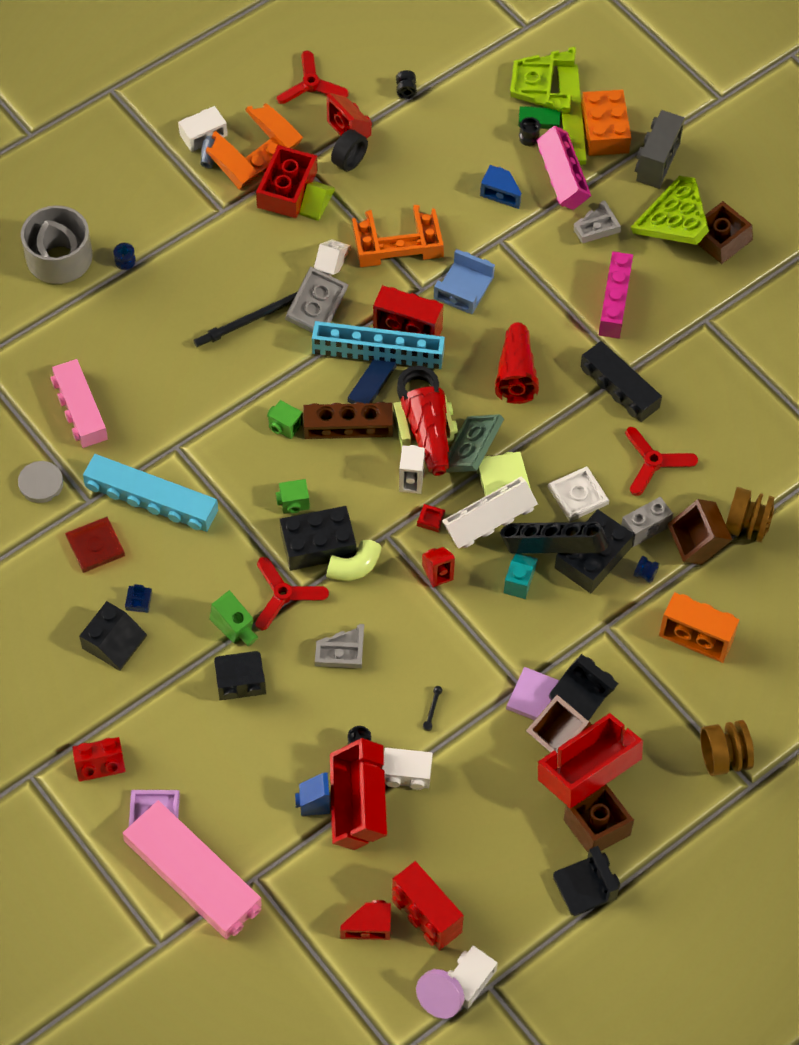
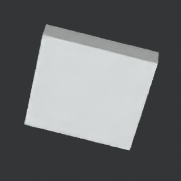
[548,466,609,522]

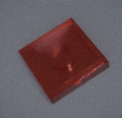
[65,517,125,573]

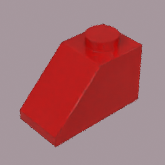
[422,547,455,587]
[340,900,391,940]

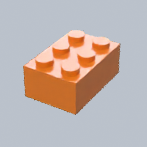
[581,89,631,156]
[659,592,740,663]

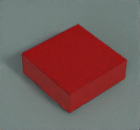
[417,504,445,532]

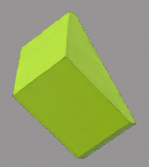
[299,181,335,221]

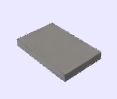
[285,266,349,333]

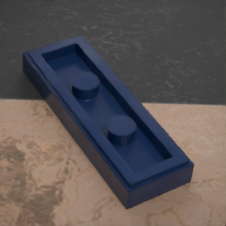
[348,360,398,404]

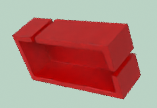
[538,713,643,809]
[330,738,387,850]

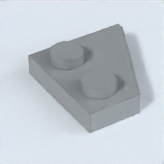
[574,200,621,244]
[315,624,364,668]

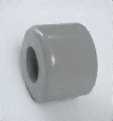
[21,206,93,284]

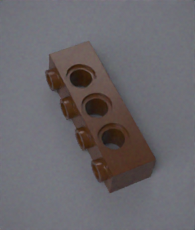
[303,402,393,439]

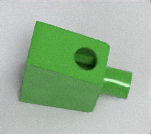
[209,590,258,646]

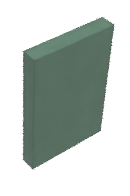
[446,414,504,472]

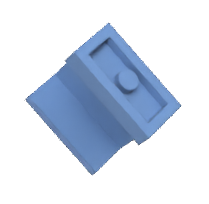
[434,249,495,314]

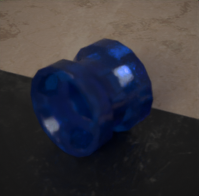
[113,243,136,270]
[633,556,660,584]

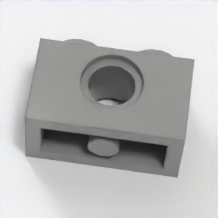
[621,497,673,547]

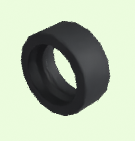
[331,129,368,171]
[397,365,439,400]

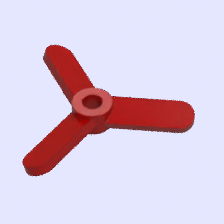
[276,50,349,104]
[625,427,698,496]
[255,557,329,631]

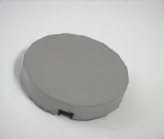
[18,461,63,503]

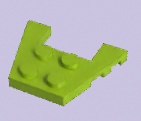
[510,47,576,113]

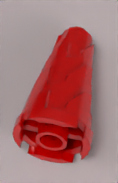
[495,322,539,404]
[401,386,449,476]

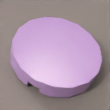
[416,969,465,1019]

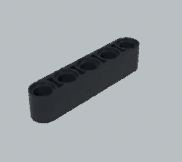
[500,522,609,554]

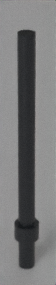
[193,292,297,348]

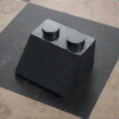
[79,601,147,671]

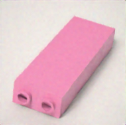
[123,800,262,939]

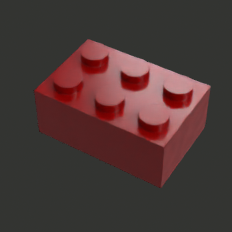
[256,145,318,218]
[373,285,444,336]
[392,860,464,951]

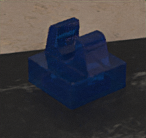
[125,584,152,613]

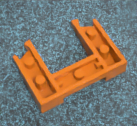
[206,103,303,190]
[352,205,444,267]

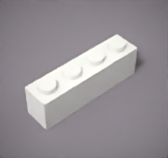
[442,476,538,549]

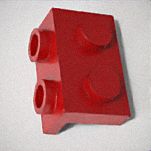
[72,737,126,782]

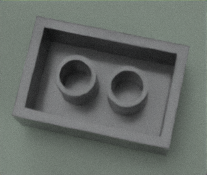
[635,110,685,189]

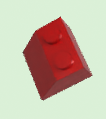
[326,93,372,138]

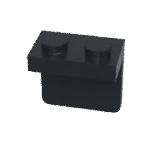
[214,651,266,701]
[549,654,619,721]
[553,846,621,916]

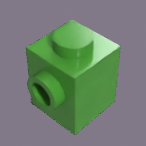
[267,400,303,439]
[275,479,310,514]

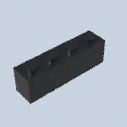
[581,341,662,422]

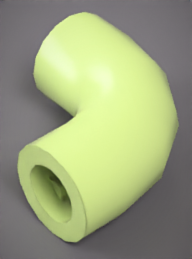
[326,540,382,581]

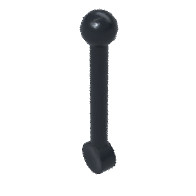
[423,686,443,731]

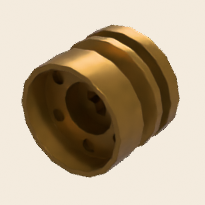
[726,487,775,543]
[700,720,754,776]

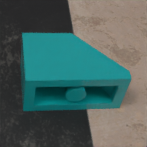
[504,554,538,599]

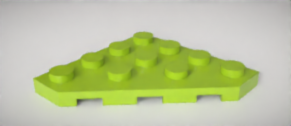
[630,176,709,245]

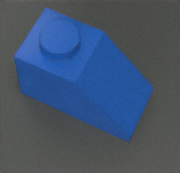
[480,165,521,209]
[295,772,330,816]

